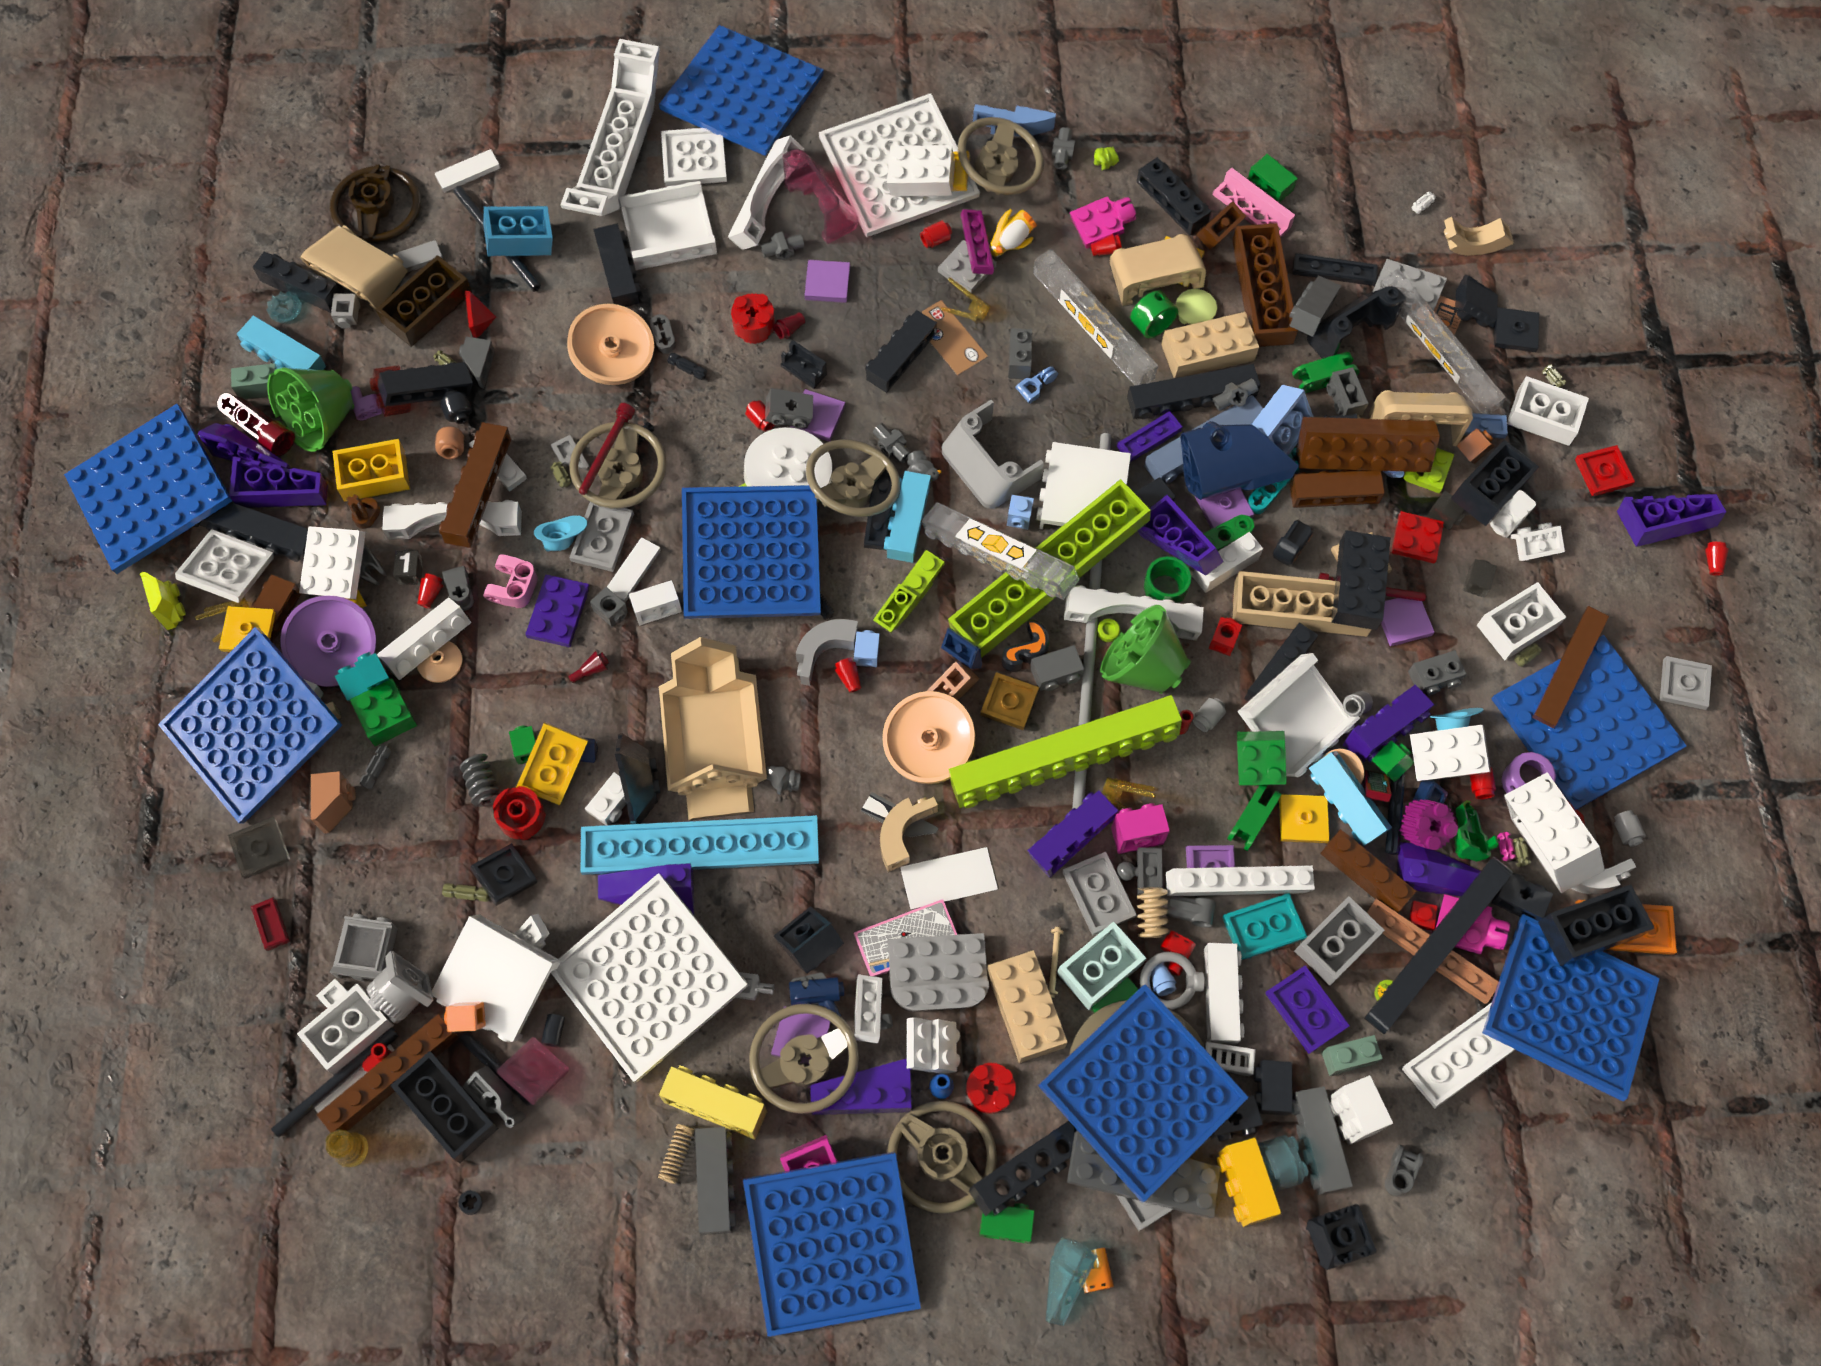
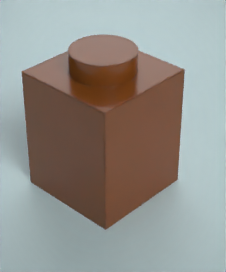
[1457,428,1495,464]

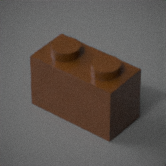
[1196,201,1246,250]

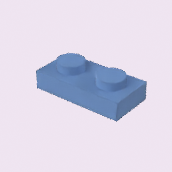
[1463,413,1507,439]

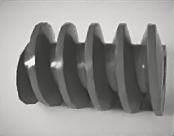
[460,753,499,807]

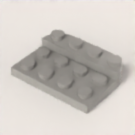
[887,933,989,1012]

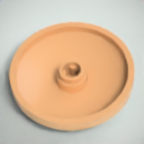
[567,304,654,385]
[883,691,976,784]

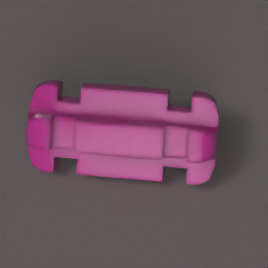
[1497,832,1516,861]

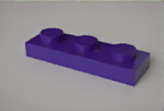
[1117,411,1183,463]

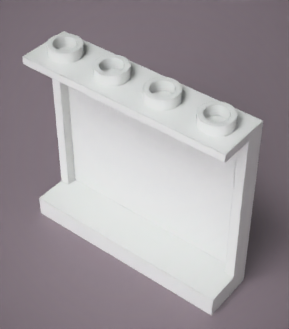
[619,181,717,270]
[1036,442,1131,530]
[1238,653,1360,777]
[432,915,561,1042]

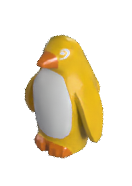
[989,209,1037,257]

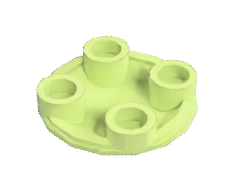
[1175,289,1217,324]

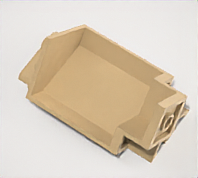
[659,637,767,820]

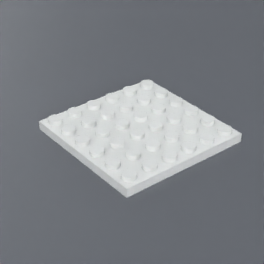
[819,93,980,237]
[551,873,749,1082]

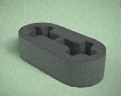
[650,314,675,354]

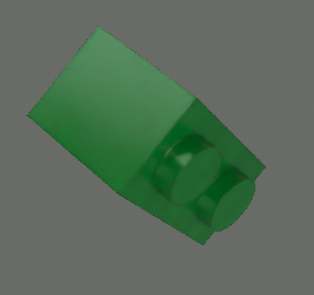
[1248,154,1298,203]
[979,1203,1034,1244]

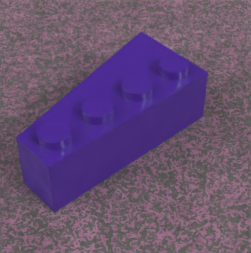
[229,456,328,508]
[1617,494,1726,547]
[1027,790,1119,878]
[811,1058,911,1115]

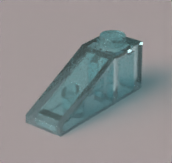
[1046,1237,1098,1326]

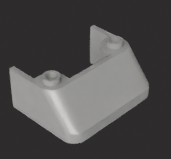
[942,399,1044,509]

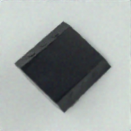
[1455,275,1498,328]
[1306,1204,1377,1270]

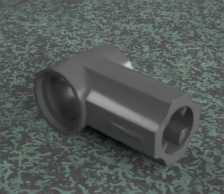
[1166,896,1216,928]

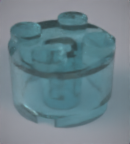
[1257,1135,1308,1193]

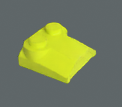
[140,572,186,630]

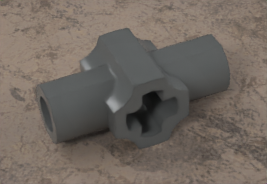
[1052,127,1075,170]
[761,232,804,260]
[1213,378,1258,411]
[873,423,911,463]

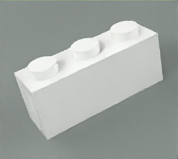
[1192,532,1263,593]

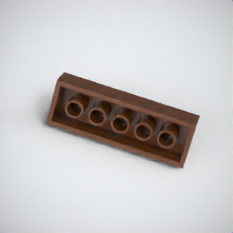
[1232,223,1298,347]
[1296,417,1440,472]

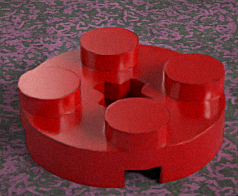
[966,1063,1016,1114]

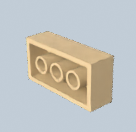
[1161,312,1259,378]
[987,950,1068,1063]

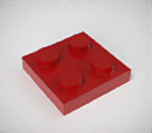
[1575,445,1635,496]
[1391,511,1444,564]

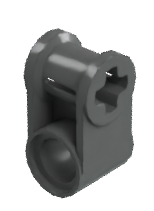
[442,566,474,611]
[1385,1144,1424,1197]

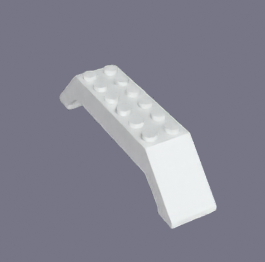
[561,39,660,216]

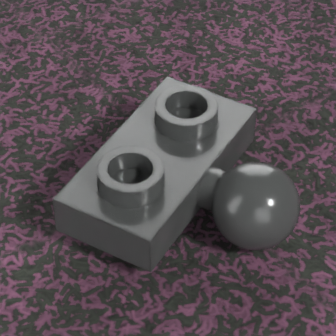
[1117,847,1162,896]

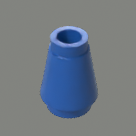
[929,1074,954,1099]

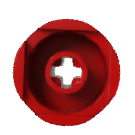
[731,294,775,344]
[493,786,546,840]

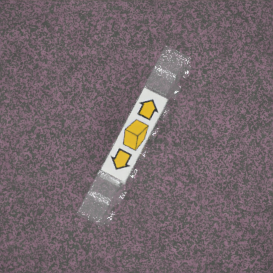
[1033,249,1158,385]
[1379,269,1506,414]
[921,502,1079,600]

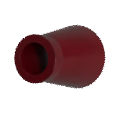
[773,312,805,339]

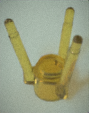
[941,277,990,321]
[195,597,249,642]
[1102,777,1156,810]

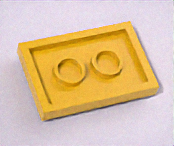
[516,722,588,805]

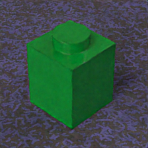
[509,725,537,765]
[1372,740,1414,782]

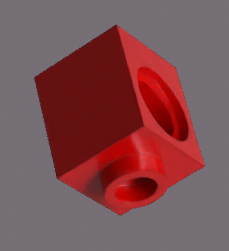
[1209,617,1242,656]

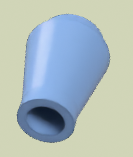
[1151,963,1176,996]

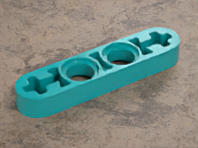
[1248,448,1301,514]

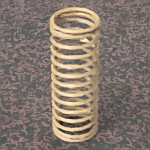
[658,1124,695,1184]

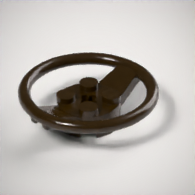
[330,164,421,243]

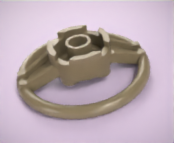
[958,117,1044,195]
[570,422,667,509]
[806,440,900,517]
[749,1004,859,1113]
[887,1101,997,1213]

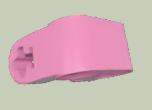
[483,555,538,608]

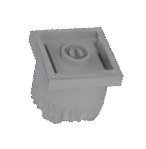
[366,951,433,1023]

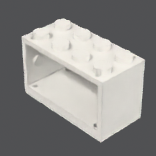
[1504,772,1605,893]

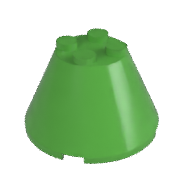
[267,367,354,452]
[1100,605,1191,694]

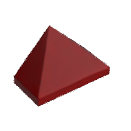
[465,291,496,338]

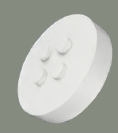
[744,428,832,503]

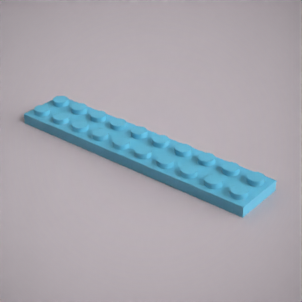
[581,816,819,875]

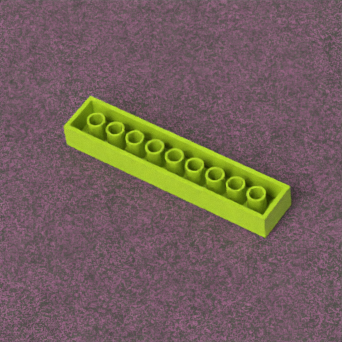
[948,479,1151,658]
[948,695,1182,808]

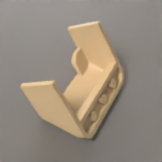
[1369,390,1473,446]

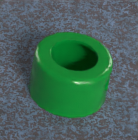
[1130,290,1178,339]
[1143,556,1191,603]

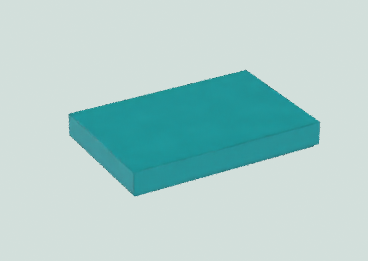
[1222,893,1308,961]

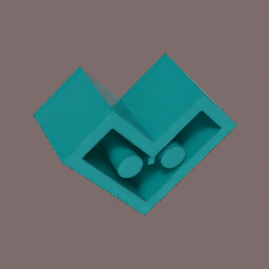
[335,652,390,703]

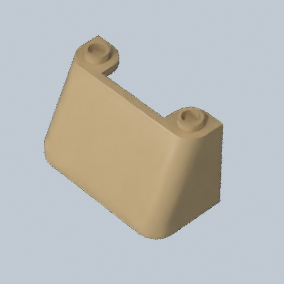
[300,225,408,309]
[1110,234,1206,306]

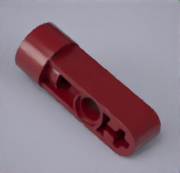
[218,393,295,457]

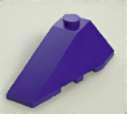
[1397,842,1481,897]
[598,863,694,915]

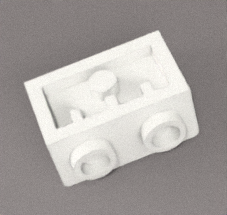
[1510,522,1565,561]
[585,773,627,826]

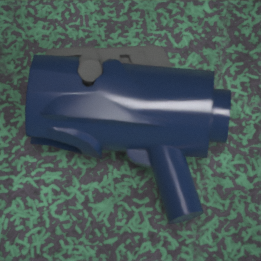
[789,972,844,1017]

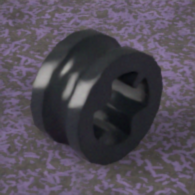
[458,1190,483,1215]

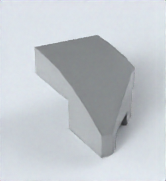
[551,435,589,470]

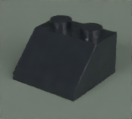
[774,906,844,974]

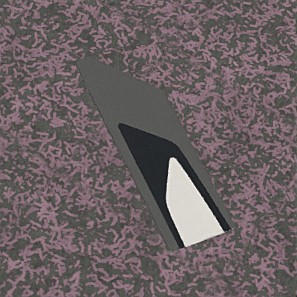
[861,793,938,837]

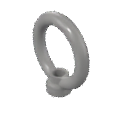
[1140,952,1204,1010]

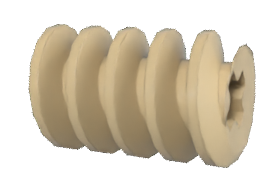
[1137,887,1169,938]

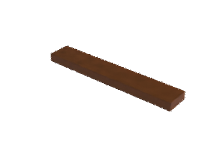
[1532,606,1609,728]

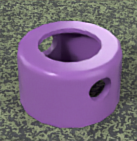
[1502,752,1556,793]

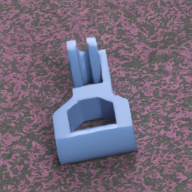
[1016,366,1058,403]

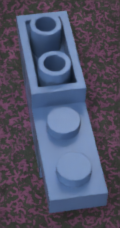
[973,104,1056,136]

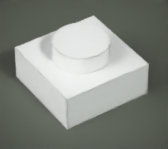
[316,979,348,1008]

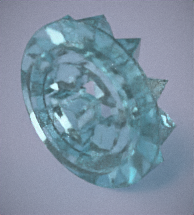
[266,291,302,322]

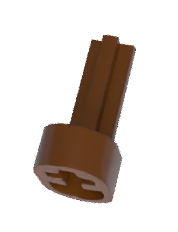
[346,494,380,529]

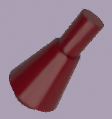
[568,651,609,683]

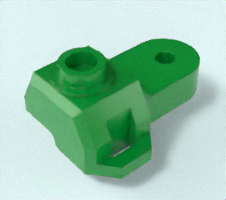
[1454,800,1498,862]

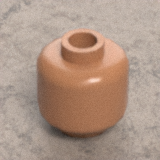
[435,427,464,459]

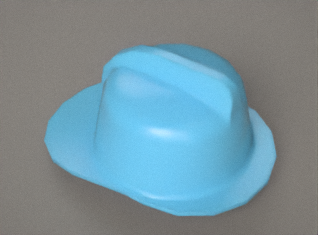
[534,516,587,551]
[1430,708,1483,731]

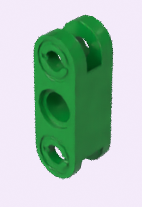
[1292,352,1359,393]
[1203,515,1254,551]
[1227,785,1282,851]

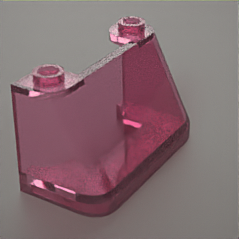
[783,149,858,244]

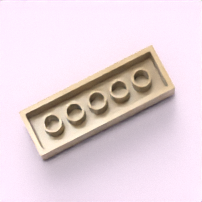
[1233,571,1371,637]

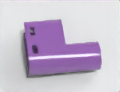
[350,386,382,420]

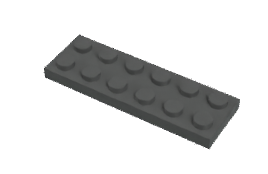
[1067,1131,1220,1219]

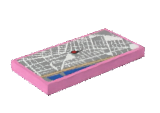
[854,899,957,977]

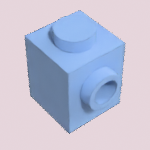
[1007,495,1034,530]

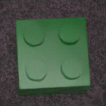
[349,679,417,747]
[1237,731,1287,785]

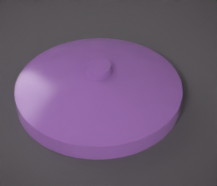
[281,595,376,687]

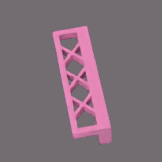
[1213,168,1295,238]

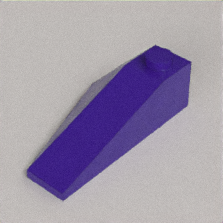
[198,423,291,469]

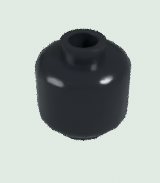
[440,390,472,424]

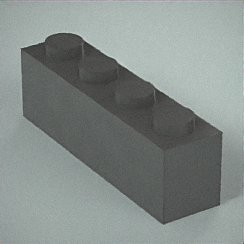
[1289,275,1341,336]
[1292,1086,1353,1195]
[695,1127,736,1235]

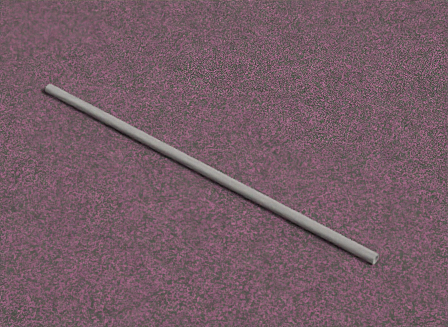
[1072,433,1111,809]

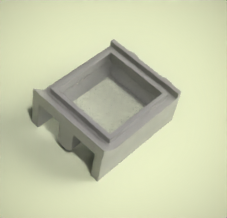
[330,914,398,981]

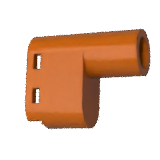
[1078,1248,1114,1293]

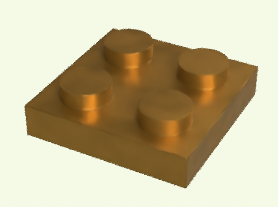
[980,672,1039,730]

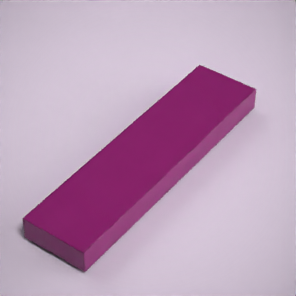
[961,209,994,275]

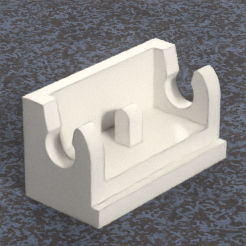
[629,580,682,626]

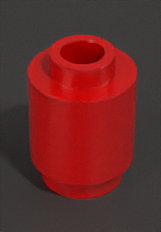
[920,220,952,248]
[745,400,775,432]
[1469,767,1496,800]

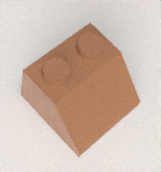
[311,771,356,834]

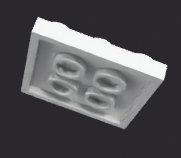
[661,128,727,187]
[299,526,366,599]
[175,529,274,603]

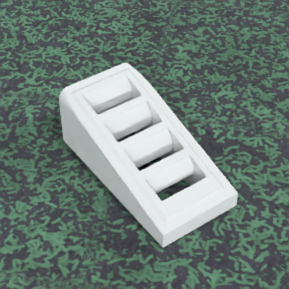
[1205,1042,1256,1076]

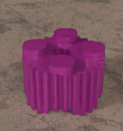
[1400,799,1458,850]

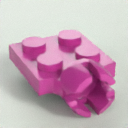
[1070,196,1136,249]
[1436,894,1510,954]

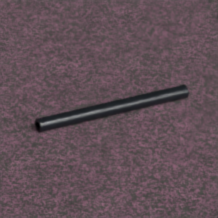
[271,1027,399,1138]

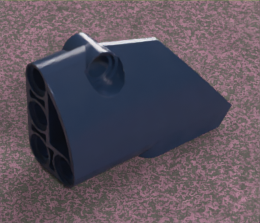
[1180,421,1299,500]

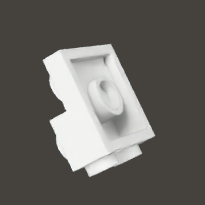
[907,1017,960,1074]

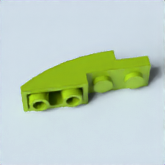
[873,550,945,633]

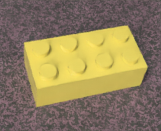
[659,1066,767,1140]

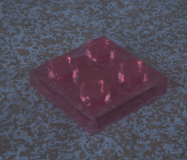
[497,1037,569,1105]

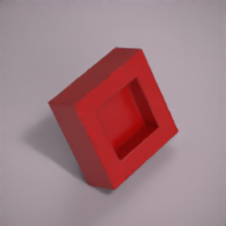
[1409,901,1437,931]

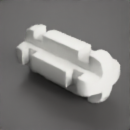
[1412,192,1436,214]

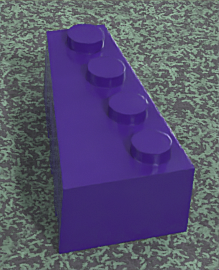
[1138,495,1224,576]
[1343,684,1434,763]

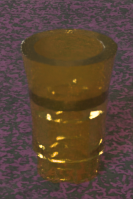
[325,1130,368,1167]

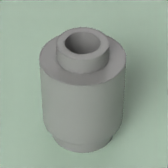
[1343,691,1373,717]
[1193,698,1226,732]
[1614,810,1646,847]

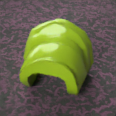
[1094,147,1119,170]

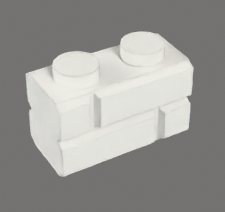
[1490,490,1536,538]

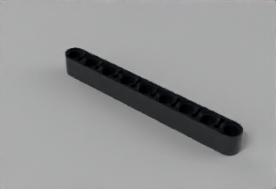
[1364,857,1514,1035]

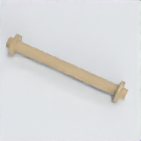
[1049,927,1063,998]

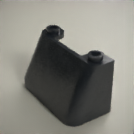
[1307,286,1407,359]

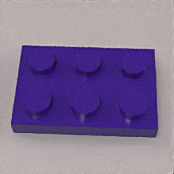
[525,574,590,647]
[1265,966,1349,1054]

